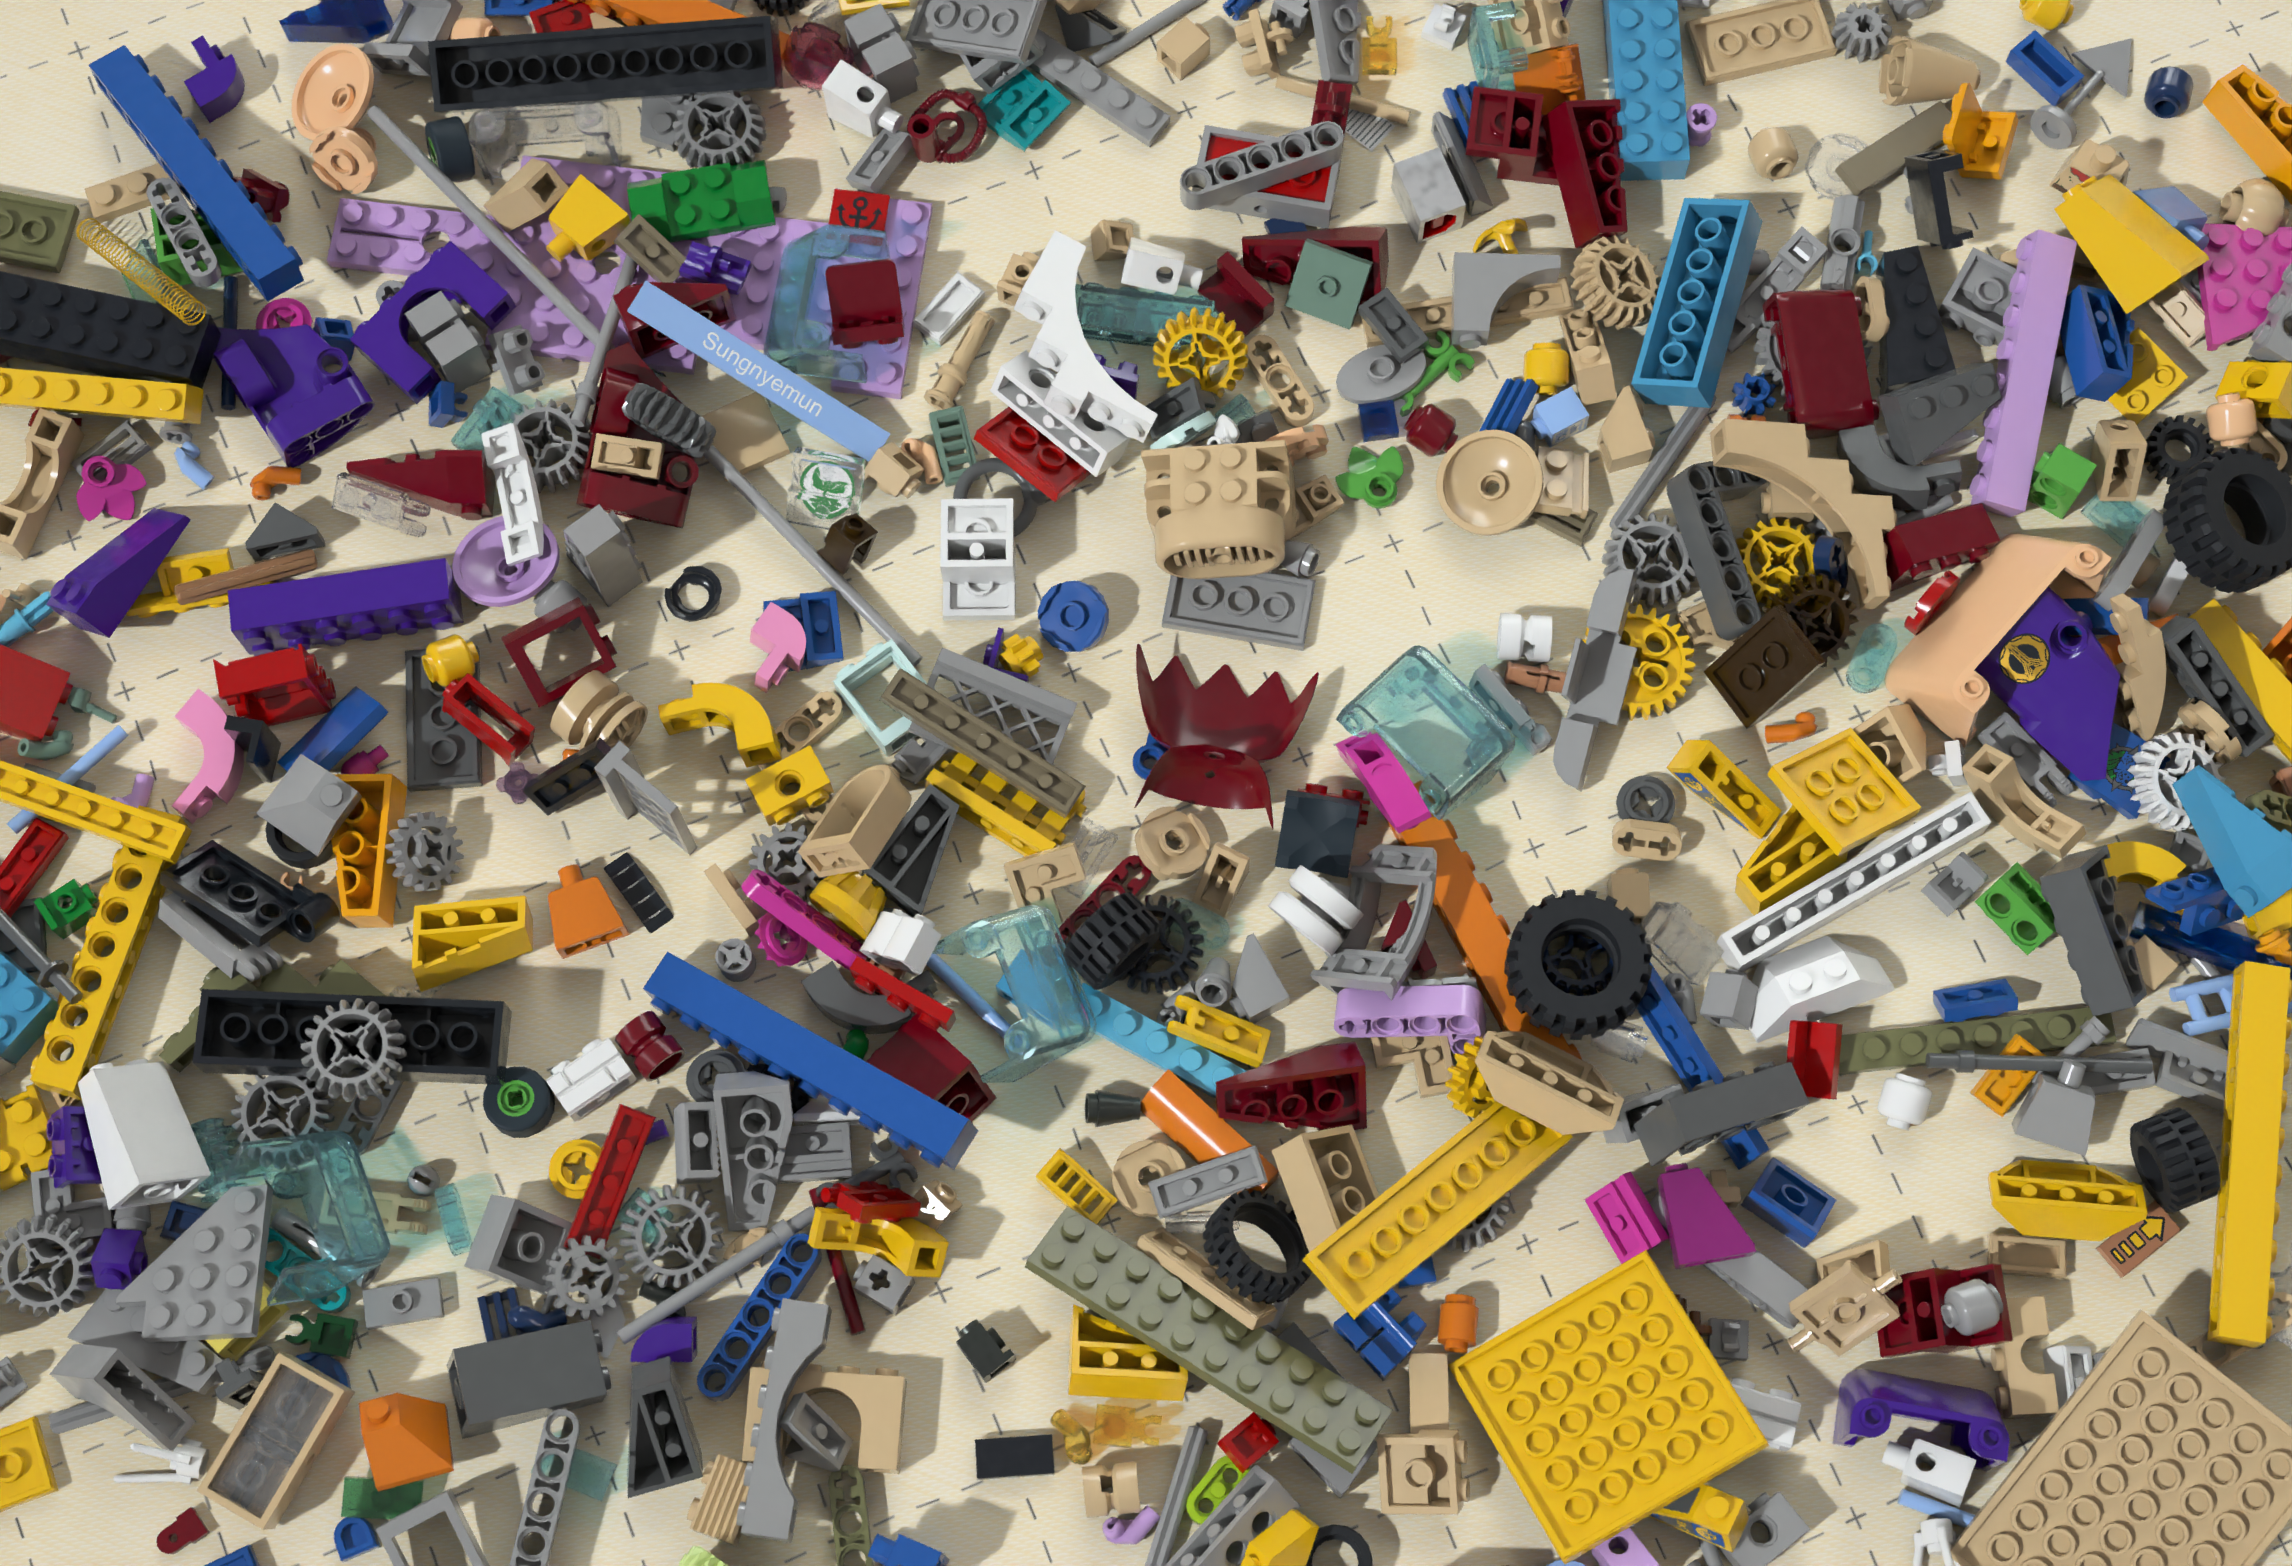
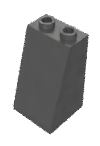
[447,1320,611,1439]

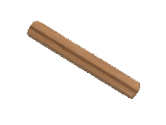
[174,549,317,605]

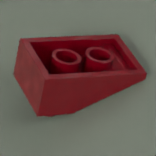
[613,282,736,359]

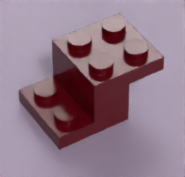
[1465,86,1559,186]
[1877,1264,2013,1358]

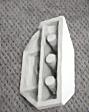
[1749,936,1894,1043]

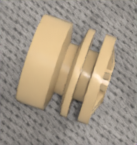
[550,670,648,750]

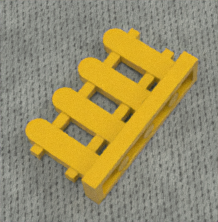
[925,752,1087,856]

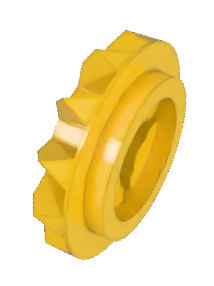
[549,1139,602,1199]

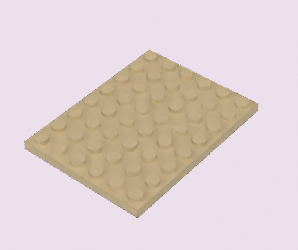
[1950,1310,2292,1566]

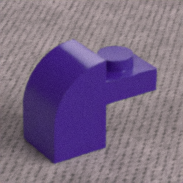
[184,35,245,123]
[630,1317,697,1363]

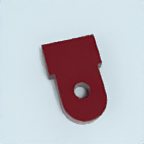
[156,1507,210,1554]

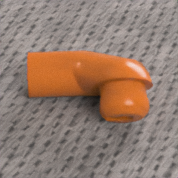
[250,466,301,500]
[1765,712,1817,744]

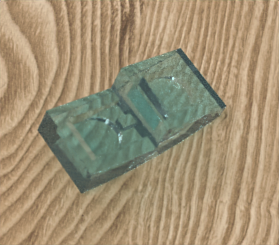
[531,1448,617,1501]

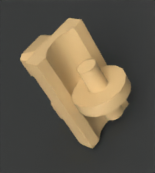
[1234,8,1294,79]

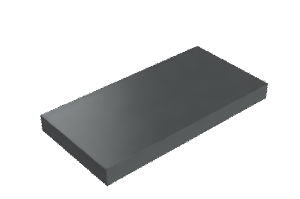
[405,645,483,792]

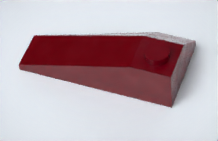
[1242,227,1389,306]
[346,450,496,521]
[1216,1042,1367,1131]

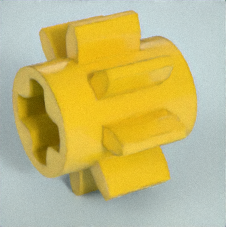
[998,633,1044,678]

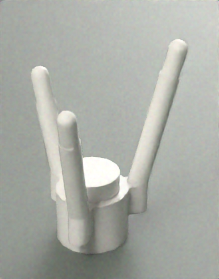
[113,1437,209,1484]
[1913,1518,1960,1566]

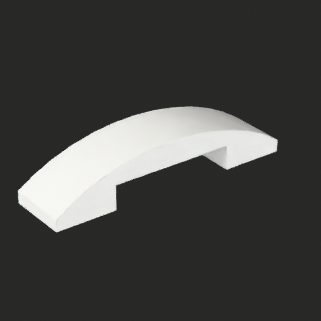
[481,423,544,566]

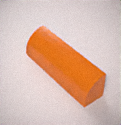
[1140,1069,1279,1195]

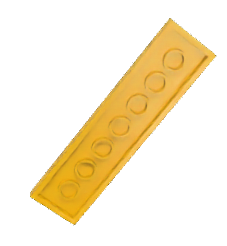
[1303,1102,1573,1319]

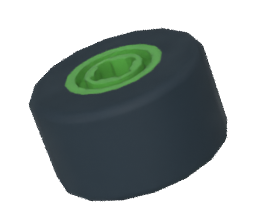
[425,116,475,182]
[483,1066,555,1138]

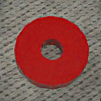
[1904,570,1961,635]

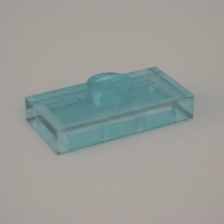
[2081,493,2145,548]

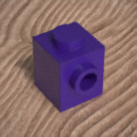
[91,1228,148,1290]

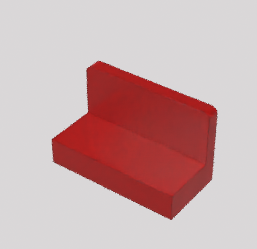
[1786,1020,1843,1099]

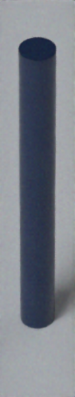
[221,276,238,410]

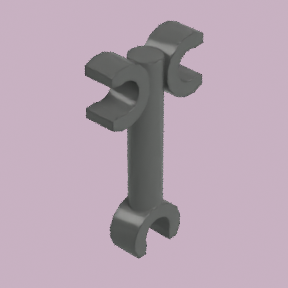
[815,1134,918,1208]

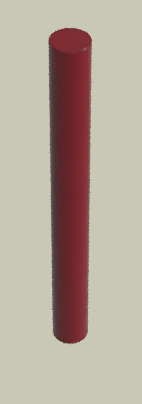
[808,1187,866,1336]

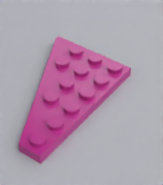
[2197,223,2292,351]

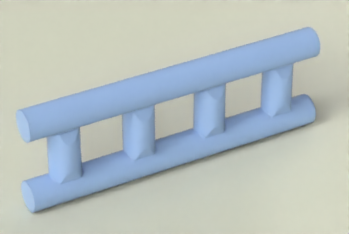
[2169,963,2292,1036]

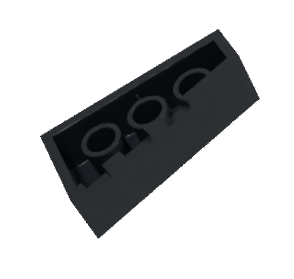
[1876,246,1956,395]

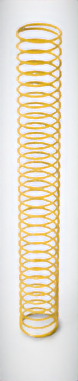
[76,218,206,326]

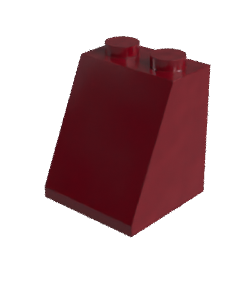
[866,1014,996,1122]

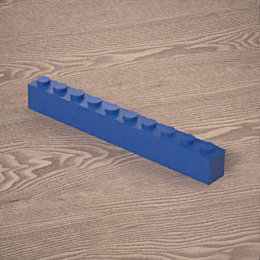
[88,45,304,302]
[643,952,978,1170]

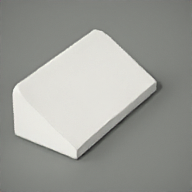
[2043,1345,2093,1421]

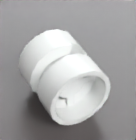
[1497,613,1552,662]

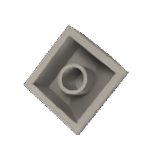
[464,1195,572,1296]

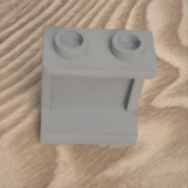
[362,0,463,76]

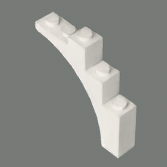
[1013,230,1158,443]

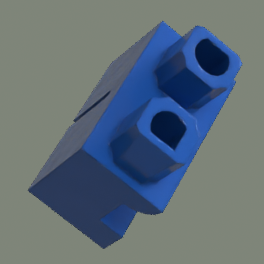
[1333,1289,1427,1381]
[868,1534,949,1566]

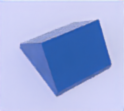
[1740,1157,1836,1248]

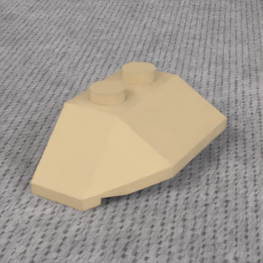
[1475,1031,1624,1135]

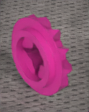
[256,298,313,329]
[754,912,808,967]

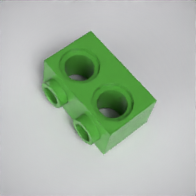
[2027,443,2097,519]
[1975,862,2056,956]

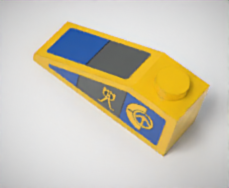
[1666,740,1782,839]
[1648,1484,1749,1553]

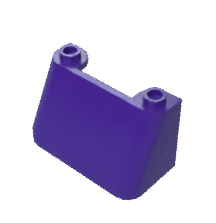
[1833,1369,2009,1471]

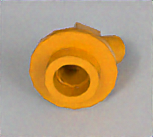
[2255,927,2292,966]

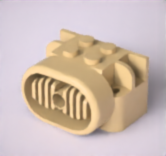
[1141,440,1296,579]

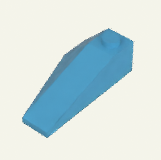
[2172,765,2292,918]

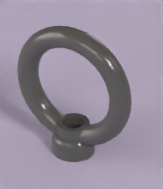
[953,458,1047,537]

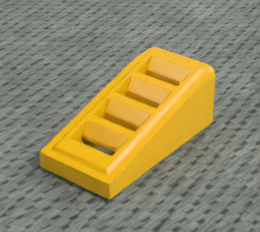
[1036,1148,1118,1225]

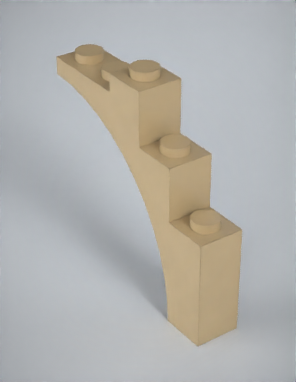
[1710,419,1897,609]

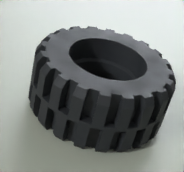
[2162,448,2292,593]
[1504,889,1653,1040]

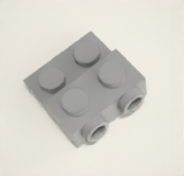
[1938,247,2017,347]

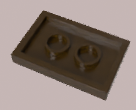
[1704,604,1826,729]

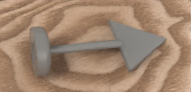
[2030,38,2131,150]

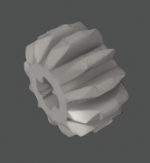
[1832,1,1892,63]

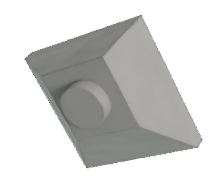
[256,754,362,856]

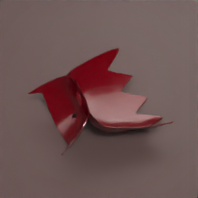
[1135,644,1319,830]

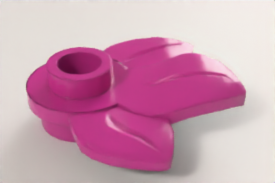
[76,456,147,521]

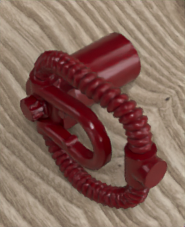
[907,89,988,164]

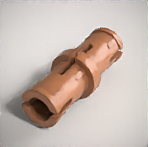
[1504,661,1567,694]

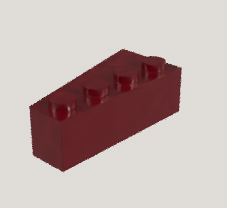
[1542,99,1628,249]

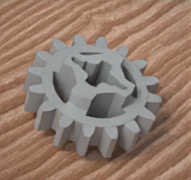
[385,811,464,892]
[749,823,827,901]
[543,1235,628,1319]

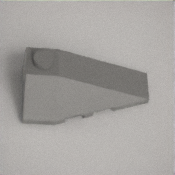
[713,1071,793,1231]

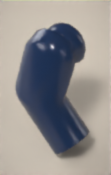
[507,1305,567,1334]

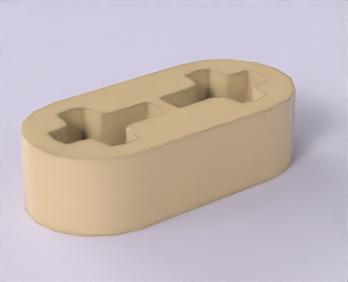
[1612,819,1682,861]

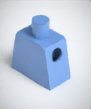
[2132,186,2209,251]

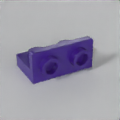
[46,1106,102,1188]

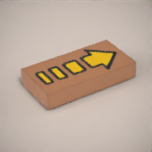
[2095,1200,2181,1278]

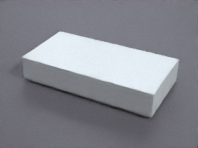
[913,272,985,346]

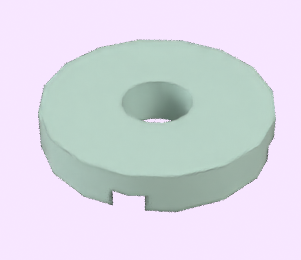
[1150,411,1216,449]

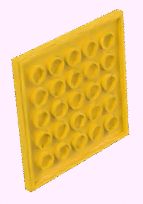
[1448,1250,1769,1565]

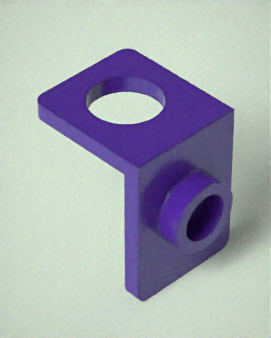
[983,627,1029,683]

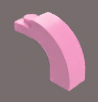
[172,689,244,824]

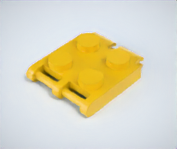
[0,1083,53,1191]

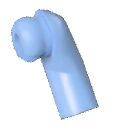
[174,441,215,490]

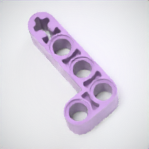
[1334,985,1487,1055]

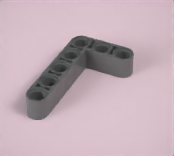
[1666,461,1767,641]

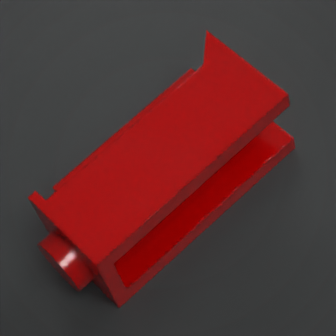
[442,673,535,767]

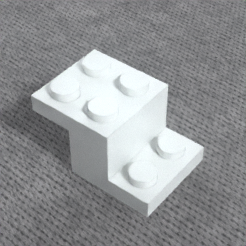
[940,498,1016,621]

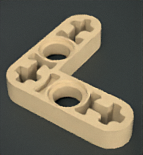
[758,691,844,825]

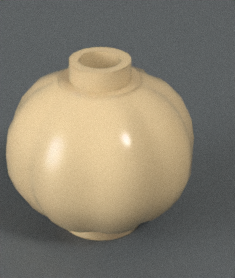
[2219,178,2289,236]

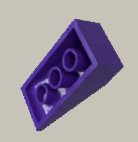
[46,508,191,638]

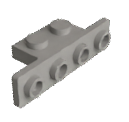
[2126,1018,2228,1112]

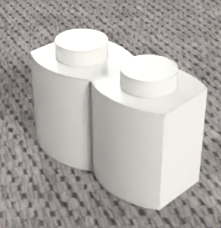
[859,909,942,975]

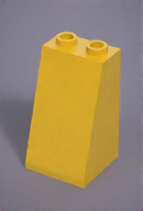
[2054,174,2210,314]

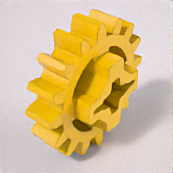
[1445,1036,1496,1118]

